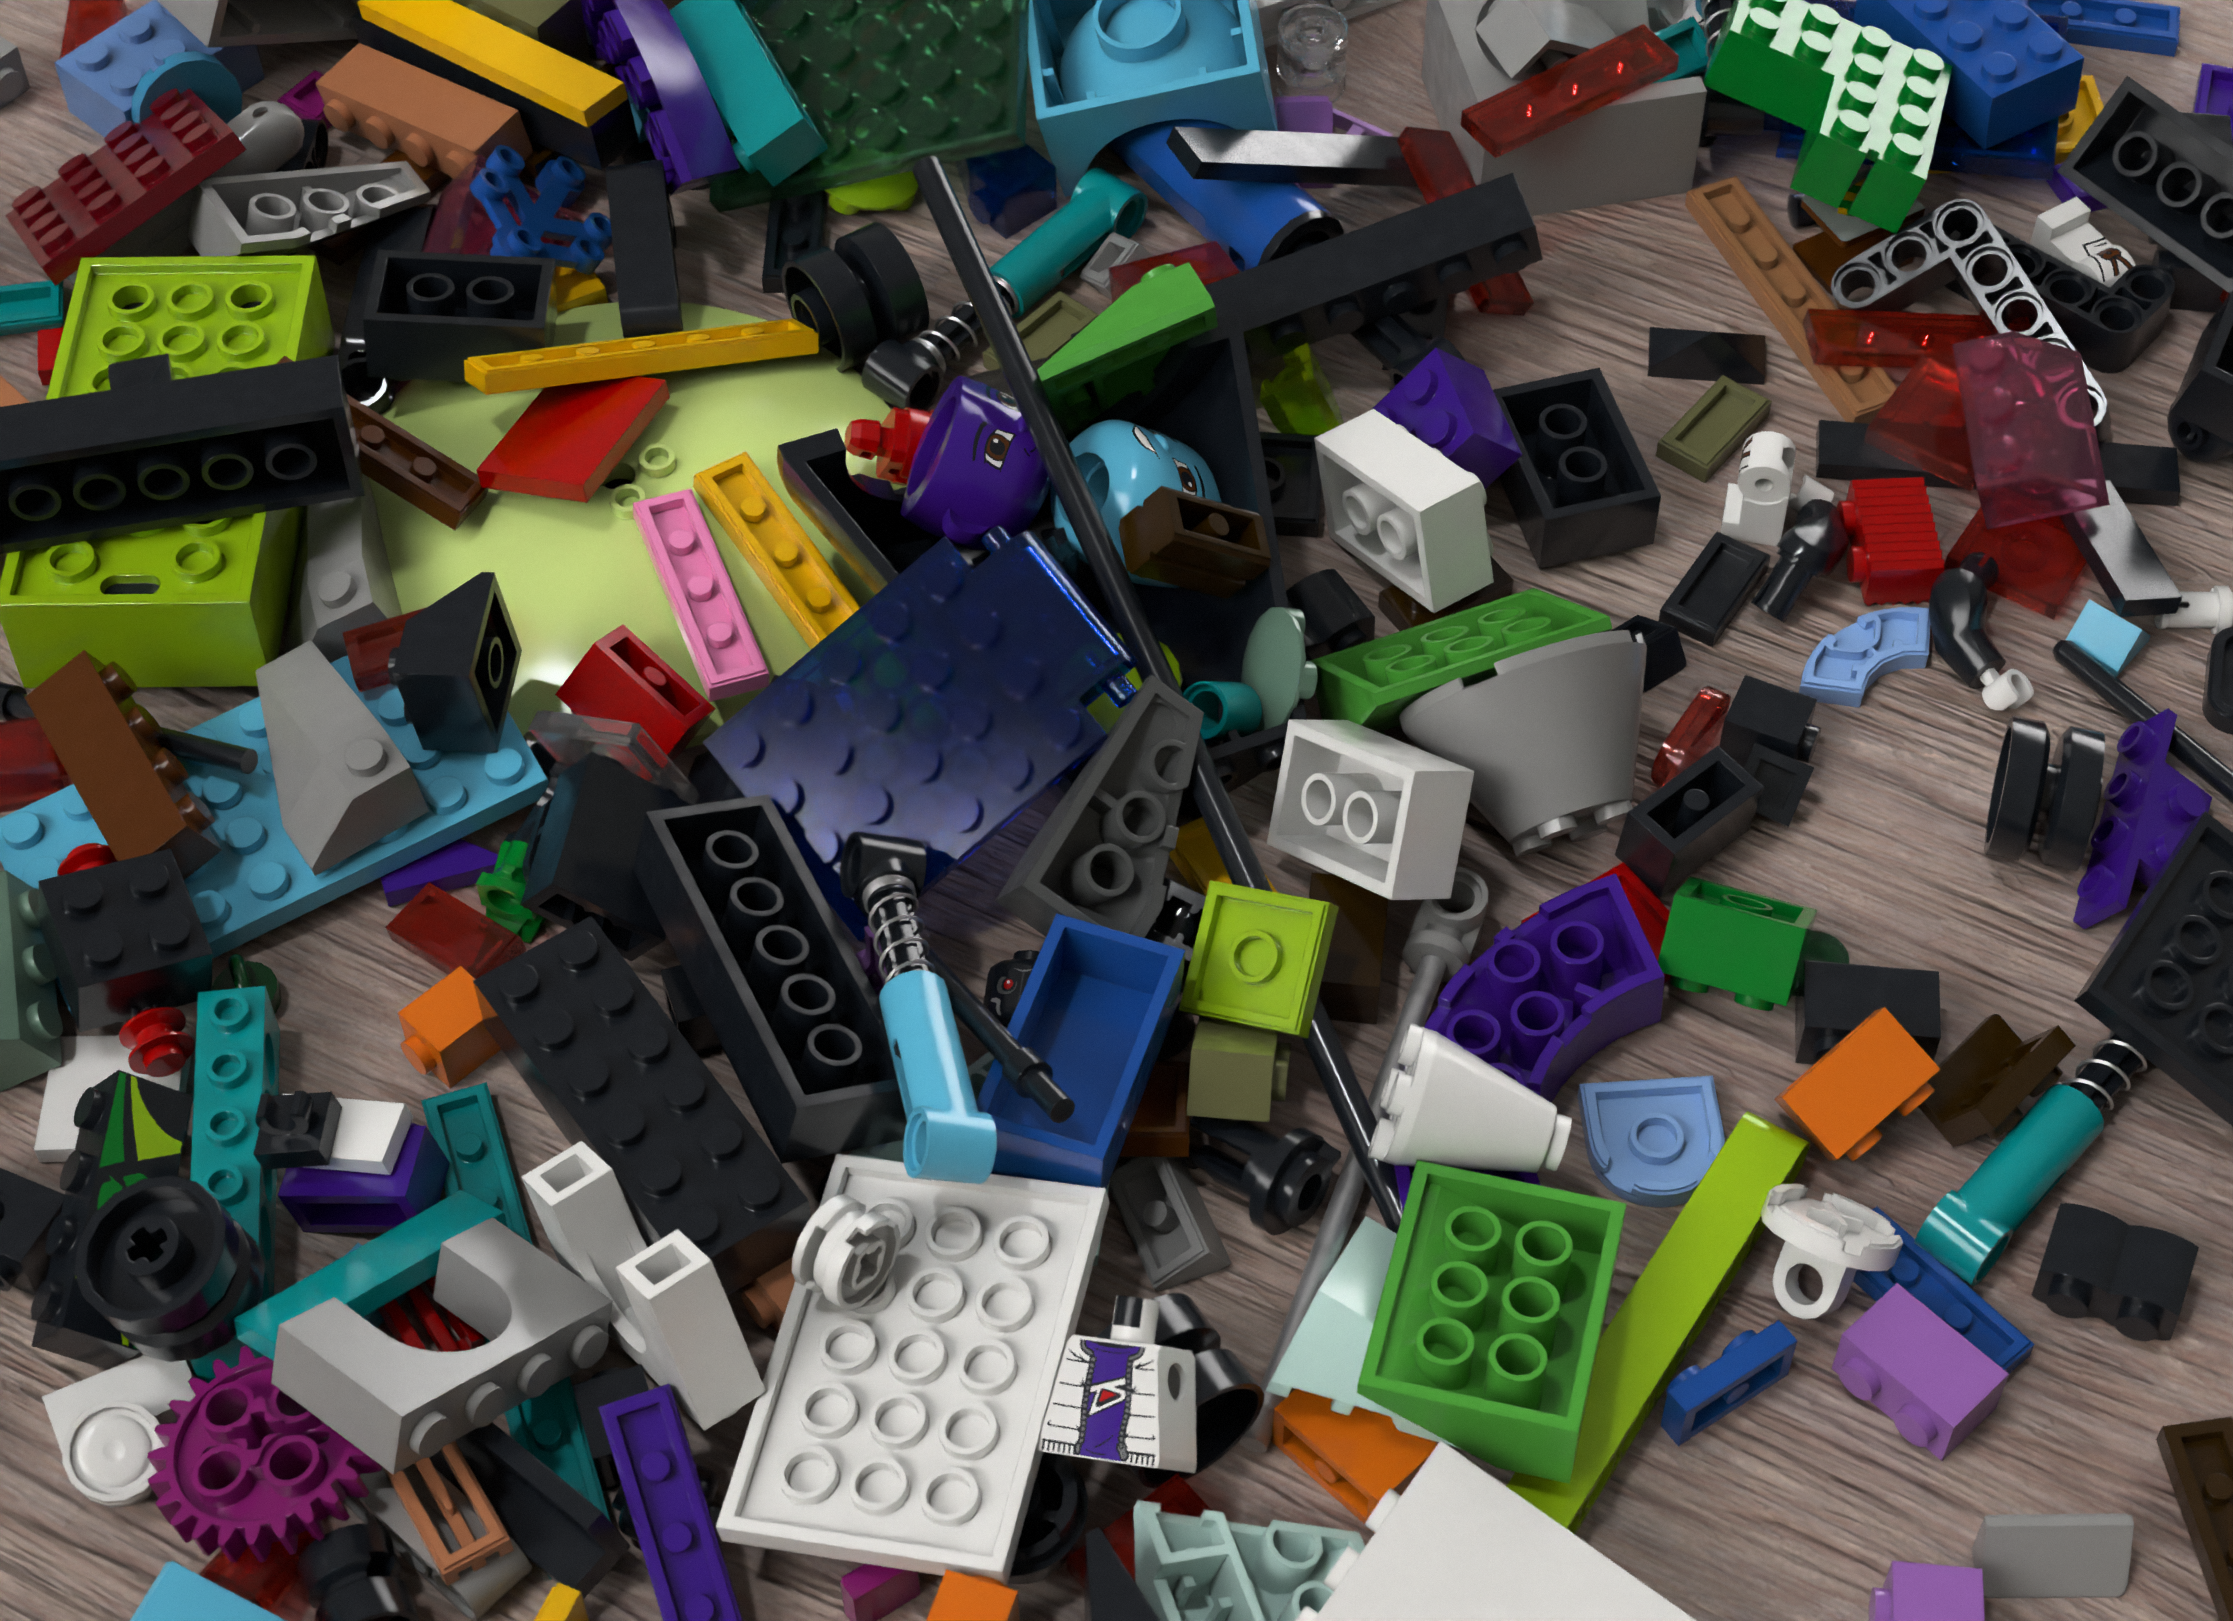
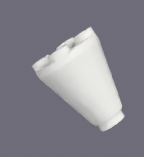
[1368,1023,1572,1173]

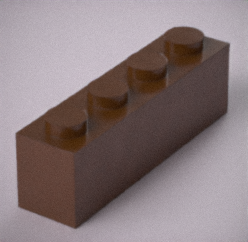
[25,650,222,880]

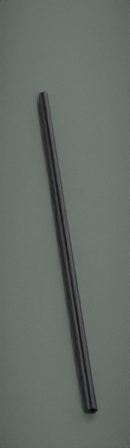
[912,156,1403,1234]

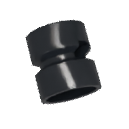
[297,1523,420,1621]

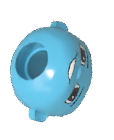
[1050,420,1222,588]

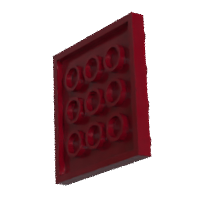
[5,88,247,286]

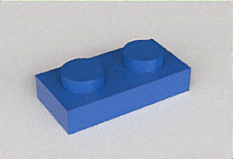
[1660,1320,1798,1446]

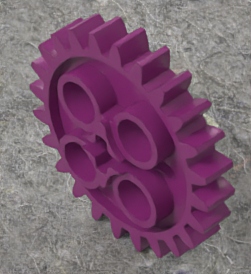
[147,1345,382,1563]

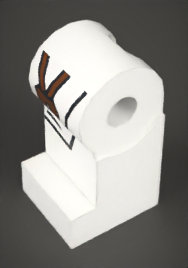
[2030,197,2136,288]
[1720,431,1796,546]

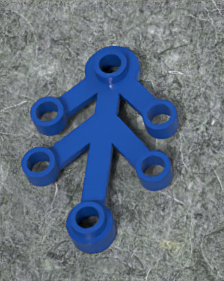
[470,145,612,275]

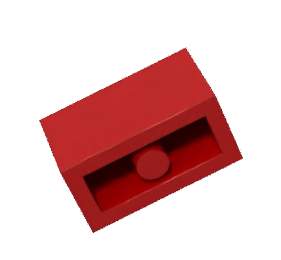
[555,624,716,779]

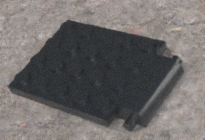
[2074,811,2233,1127]

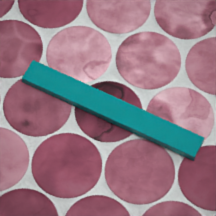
[421,1082,610,1580]

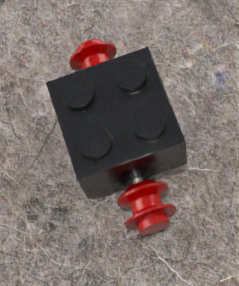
[39,843,213,1077]

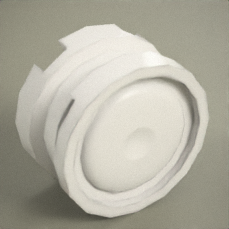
[792,1194,901,1311]
[62,1400,165,1507]

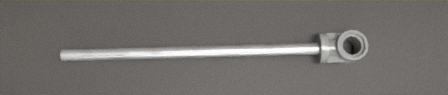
[1240,866,1489,1453]

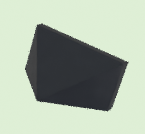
[1648,327,1765,385]

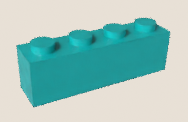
[669,0,828,187]

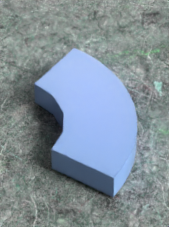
[1799,607,1930,708]

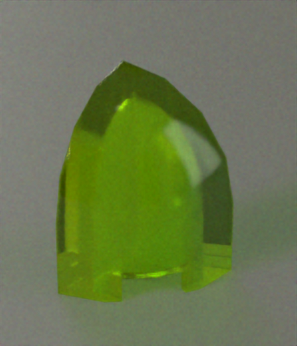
[1260,342,1344,435]

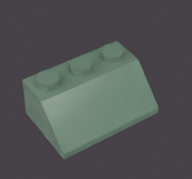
[0,871,63,1092]

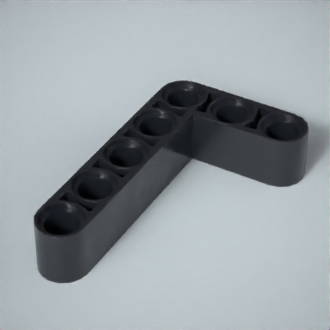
[1831,199,2111,444]

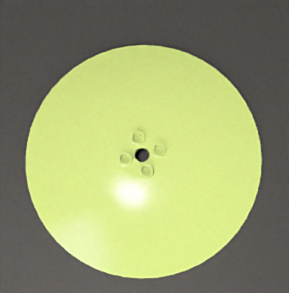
[369,302,906,758]

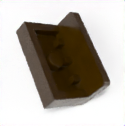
[1918,1014,2076,1147]

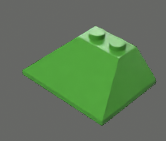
[1037,262,1218,439]

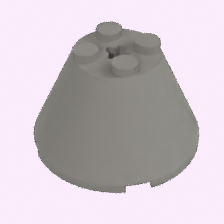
[1399,630,1647,857]

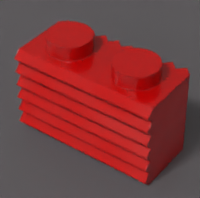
[1837,477,1944,606]

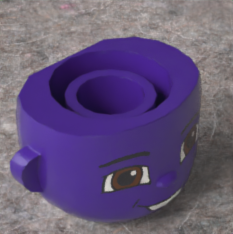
[900,376,1052,551]

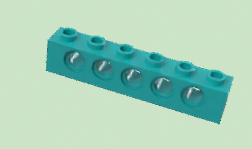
[190,986,280,1383]

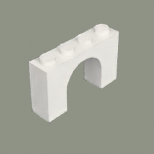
[521,1140,766,1431]

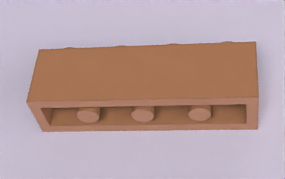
[316,43,533,184]

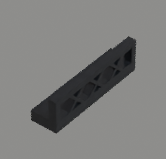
[429,1422,631,1600]

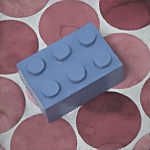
[54,0,265,137]

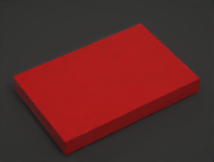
[476,376,670,503]

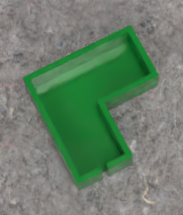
[1703,0,1953,234]

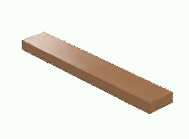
[1685,176,1906,424]

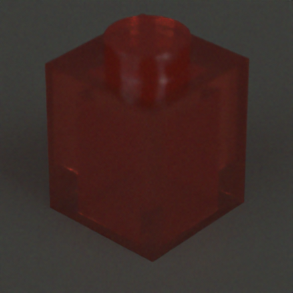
[0,716,69,813]

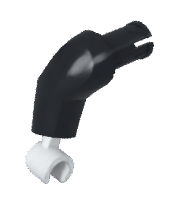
[1751,475,1849,623]
[1929,552,2034,710]

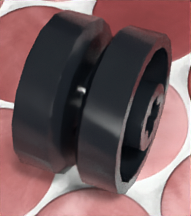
[1984,716,2105,871]
[75,1175,265,1362]

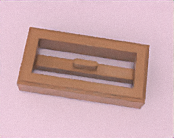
[382,1440,514,1586]

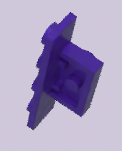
[2073,708,2212,929]

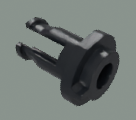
[1179,1116,1342,1235]

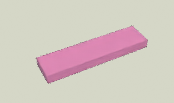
[633,489,769,702]

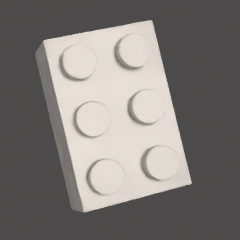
[1314,409,1494,613]
[1267,719,1474,900]

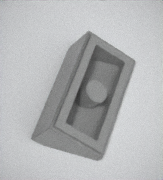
[1109,1157,1231,1291]
[1972,1513,2134,1598]

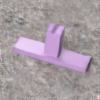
[1333,108,1393,136]

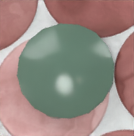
[1241,607,1318,731]

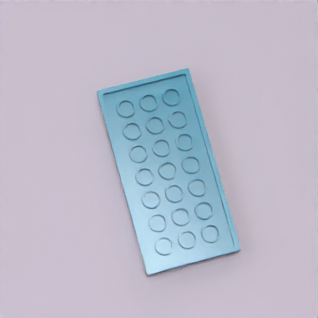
[0,628,549,1018]

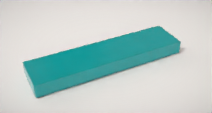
[233,1190,507,1361]

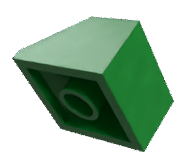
[1658,876,1817,1011]

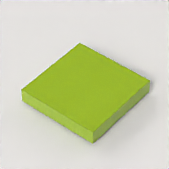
[1179,880,1339,1039]

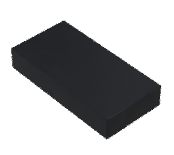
[1659,531,1771,648]

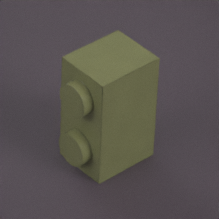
[1187,1016,1291,1122]

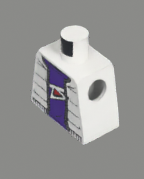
[1038,1295,1197,1473]

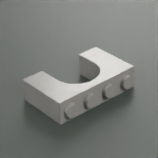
[271,1217,613,1475]

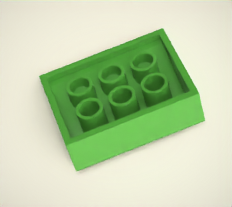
[1311,588,1612,735]
[1357,1160,1627,1484]

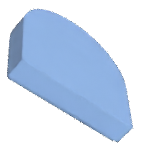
[1577,1076,1725,1207]

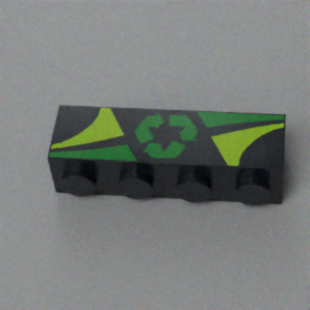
[31,1070,193,1370]

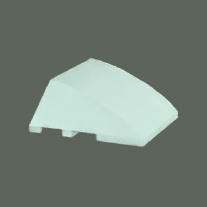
[1266,1216,1461,1449]
[1133,1500,1365,1621]

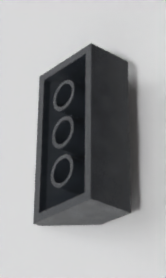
[2057,76,2233,293]

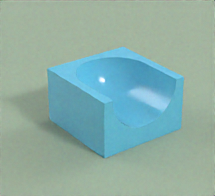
[1021,0,1278,197]

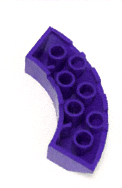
[581,0,740,196]
[1394,873,1665,1213]

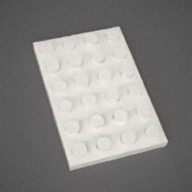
[716,1153,1110,1586]

